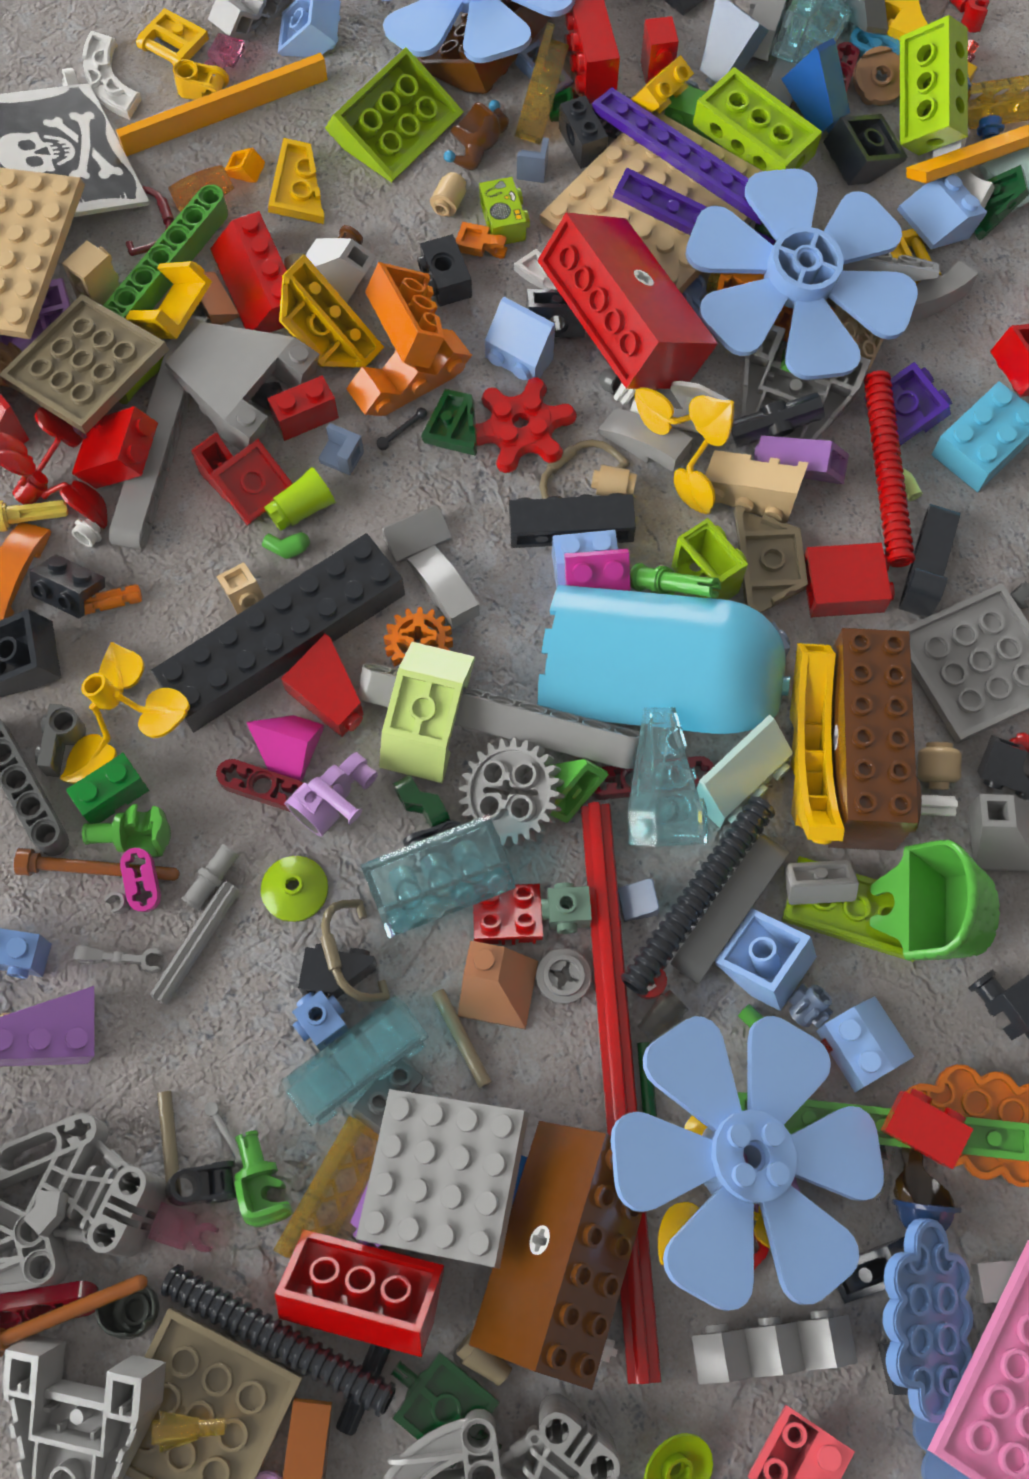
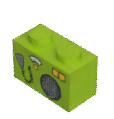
[479,177,530,245]

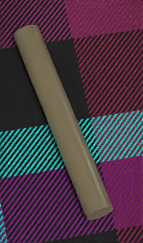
[432,989,492,1089]
[157,1091,182,1203]

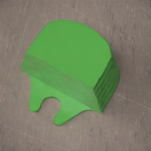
[870,840,1000,961]

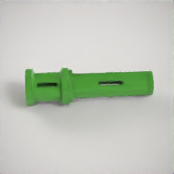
[630,563,721,599]

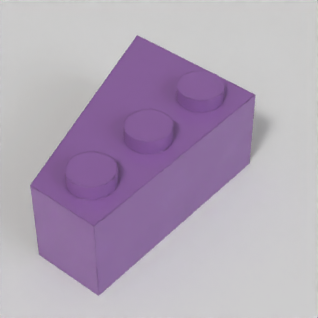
[0,986,94,1067]

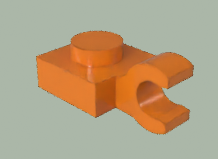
[456,222,508,259]

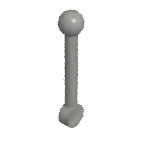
[204,1102,243,1168]

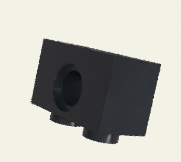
[559,96,608,169]
[417,234,472,307]
[526,289,586,339]

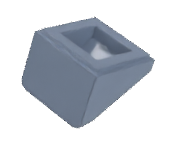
[618,878,659,922]

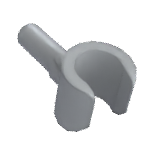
[105,883,145,914]

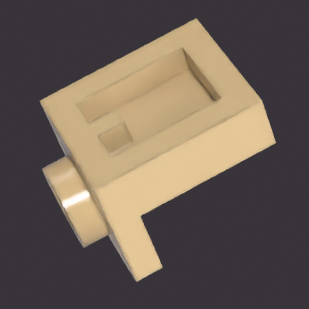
[216,562,265,615]

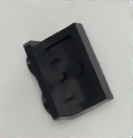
[30,554,105,619]

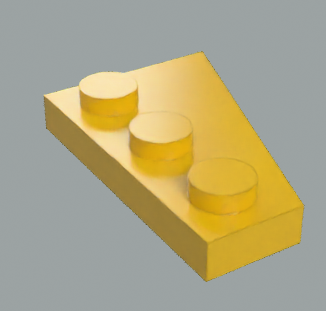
[268,138,325,224]

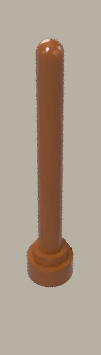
[14,848,180,881]
[0,1274,148,1357]

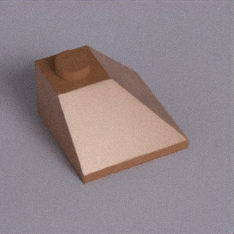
[458,941,538,1030]

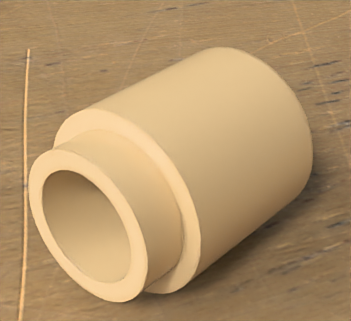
[430,172,466,217]
[591,465,637,496]

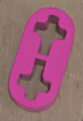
[120,848,161,912]

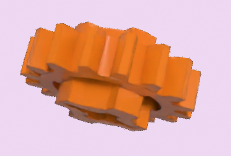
[383,607,453,667]

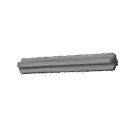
[151,881,239,1005]

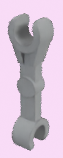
[74,946,164,973]

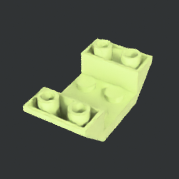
[379,642,475,784]

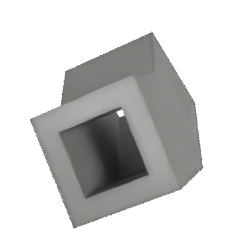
[24,1190,69,1237]

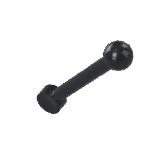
[377,407,428,450]

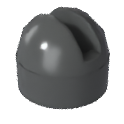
[599,368,622,395]
[1010,581,1029,609]

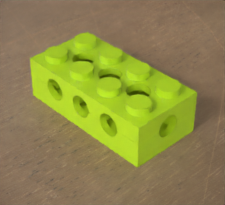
[900,15,968,156]
[693,67,822,171]

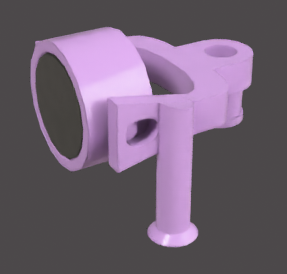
[285,752,378,837]

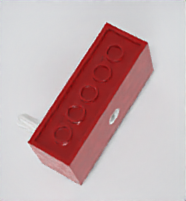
[537,212,718,405]

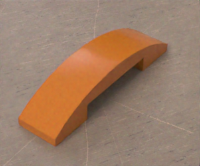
[0,522,52,621]

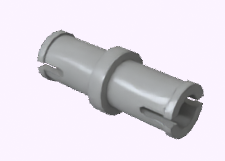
[181,844,240,912]

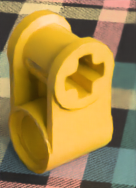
[173,59,229,100]

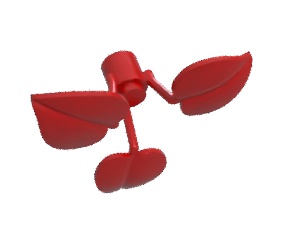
[0,407,107,529]

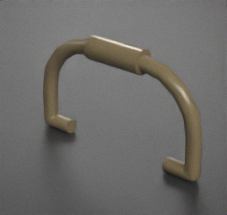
[539,439,630,499]
[320,899,390,1003]

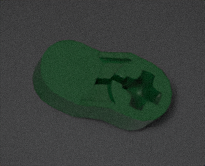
[392,775,451,828]

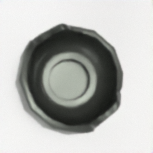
[95,1279,160,1340]

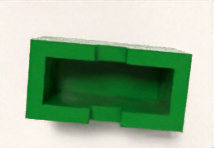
[66,753,150,824]

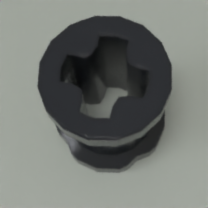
[968,969,1005,1016]

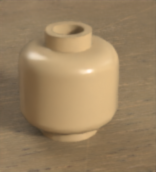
[917,742,962,790]

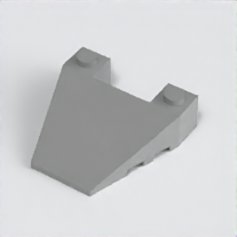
[165,322,319,451]
[741,325,871,448]
[2,1334,166,1479]

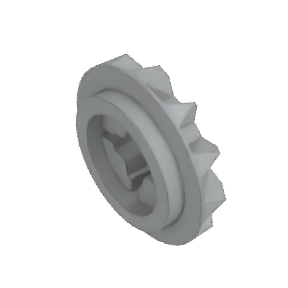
[536,949,591,1004]

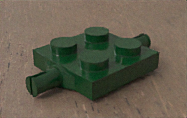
[390,1351,502,1469]

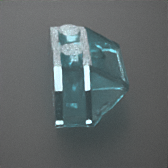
[772,0,853,64]

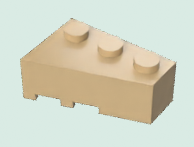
[705,450,809,523]

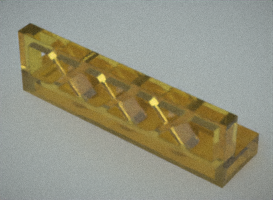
[514,22,569,145]
[968,75,1029,130]
[273,1116,379,1258]

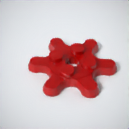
[476,377,577,473]

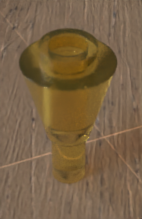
[152,1411,225,1453]

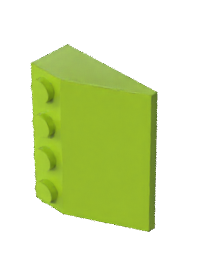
[325,47,464,183]

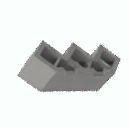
[208,0,295,40]
[749,0,794,61]
[692,1309,858,1385]

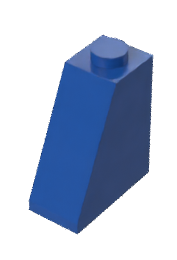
[781,38,850,134]

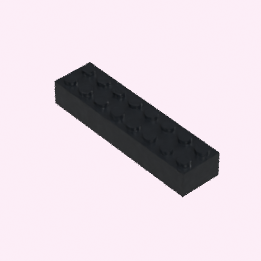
[151,533,405,733]

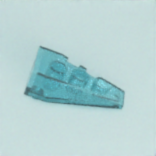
[628,707,708,847]

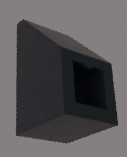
[298,944,377,999]

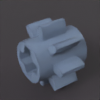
[788,984,833,1028]

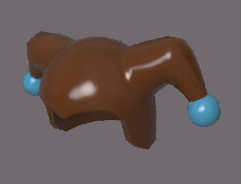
[444,100,509,170]

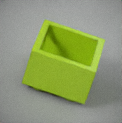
[671,518,748,600]

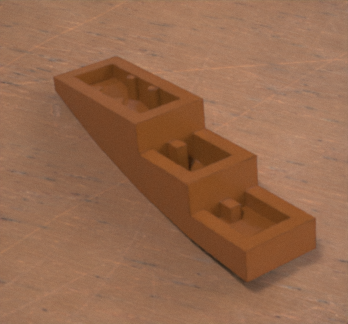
[283,1398,332,1479]

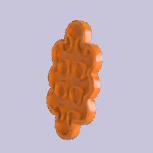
[906,1064,1029,1187]

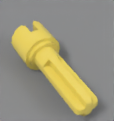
[0,500,68,532]

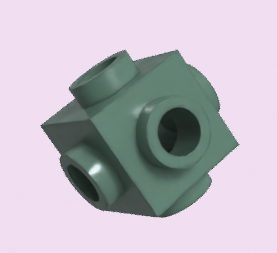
[541,882,592,934]

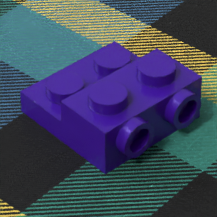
[864,362,952,446]

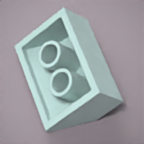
[692,714,793,828]

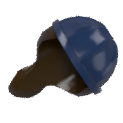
[892,1147,962,1231]

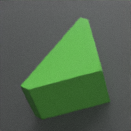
[550,759,609,823]

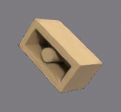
[62,240,120,306]

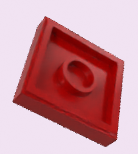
[209,439,293,525]

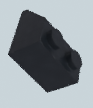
[823,114,908,186]

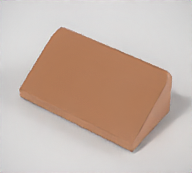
[199,272,240,325]

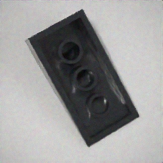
[0,609,61,697]

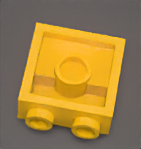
[630,55,694,114]

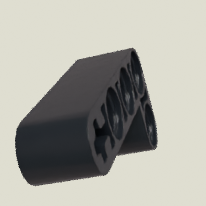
[898,504,961,617]

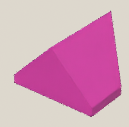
[246,715,324,782]

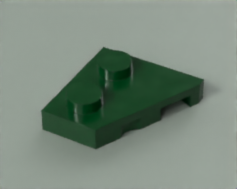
[974,165,1029,240]
[421,389,477,456]

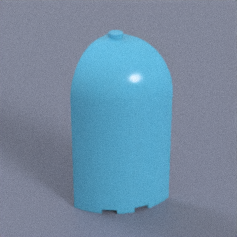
[537,585,791,734]

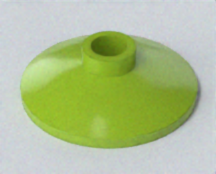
[261,856,328,922]
[644,1433,713,1479]

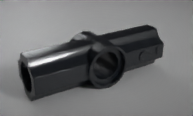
[731,392,825,448]

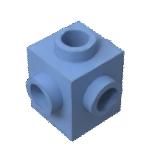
[292,991,349,1051]

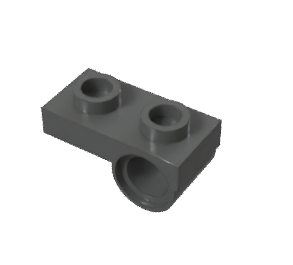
[35,704,86,777]
[352,1055,424,1135]

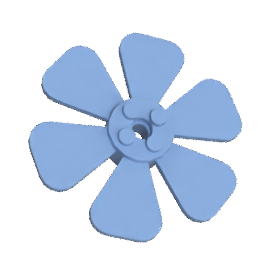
[382,0,575,63]
[685,168,918,380]
[611,1016,884,1311]

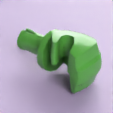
[82,804,171,858]
[234,1130,293,1227]

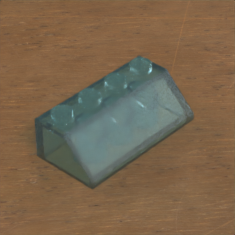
[360,814,516,938]
[281,995,429,1127]

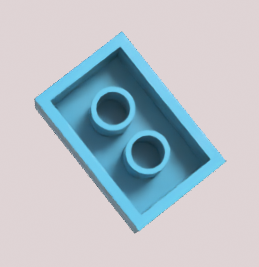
[931,381,1029,493]

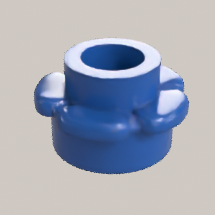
[977,115,1005,140]

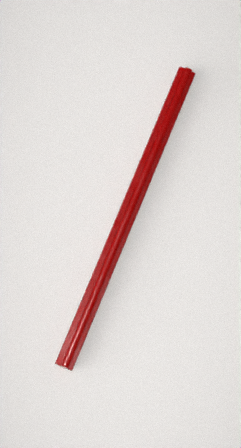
[581,802,662,1384]

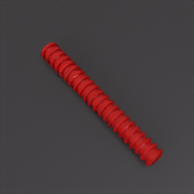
[863,370,915,568]

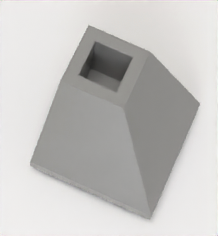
[306,238,376,303]
[968,794,1029,872]

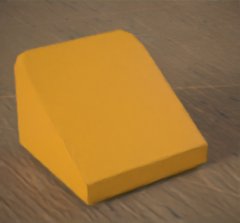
[223,148,265,183]

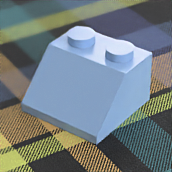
[278,0,341,57]
[897,174,987,249]
[485,297,555,381]
[552,530,618,589]
[715,908,817,1011]
[816,996,914,1092]

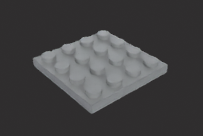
[899,583,1029,744]
[356,1089,529,1269]

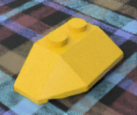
[279,254,384,368]

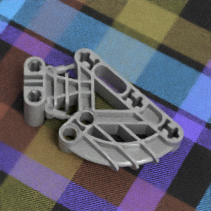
[0,1113,166,1293]
[383,1394,620,1479]

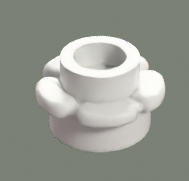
[72,519,102,547]

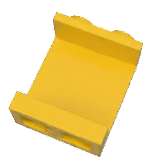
[125,261,212,339]

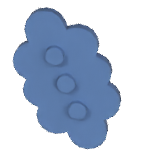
[883,1218,973,1424]

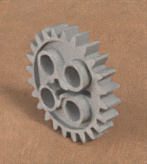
[459,738,565,847]

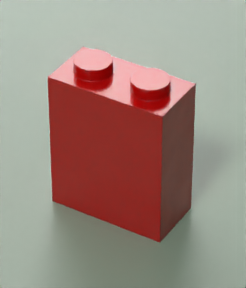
[72,406,158,489]
[804,542,895,618]

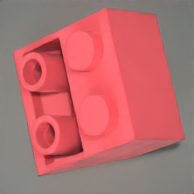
[747,1405,855,1479]

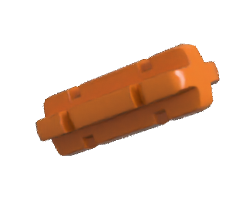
[84,584,142,615]

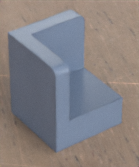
[517,137,549,183]
[319,423,364,475]

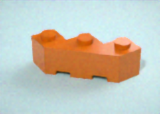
[346,329,472,416]

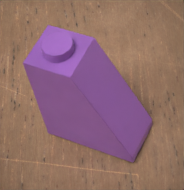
[754,436,849,484]

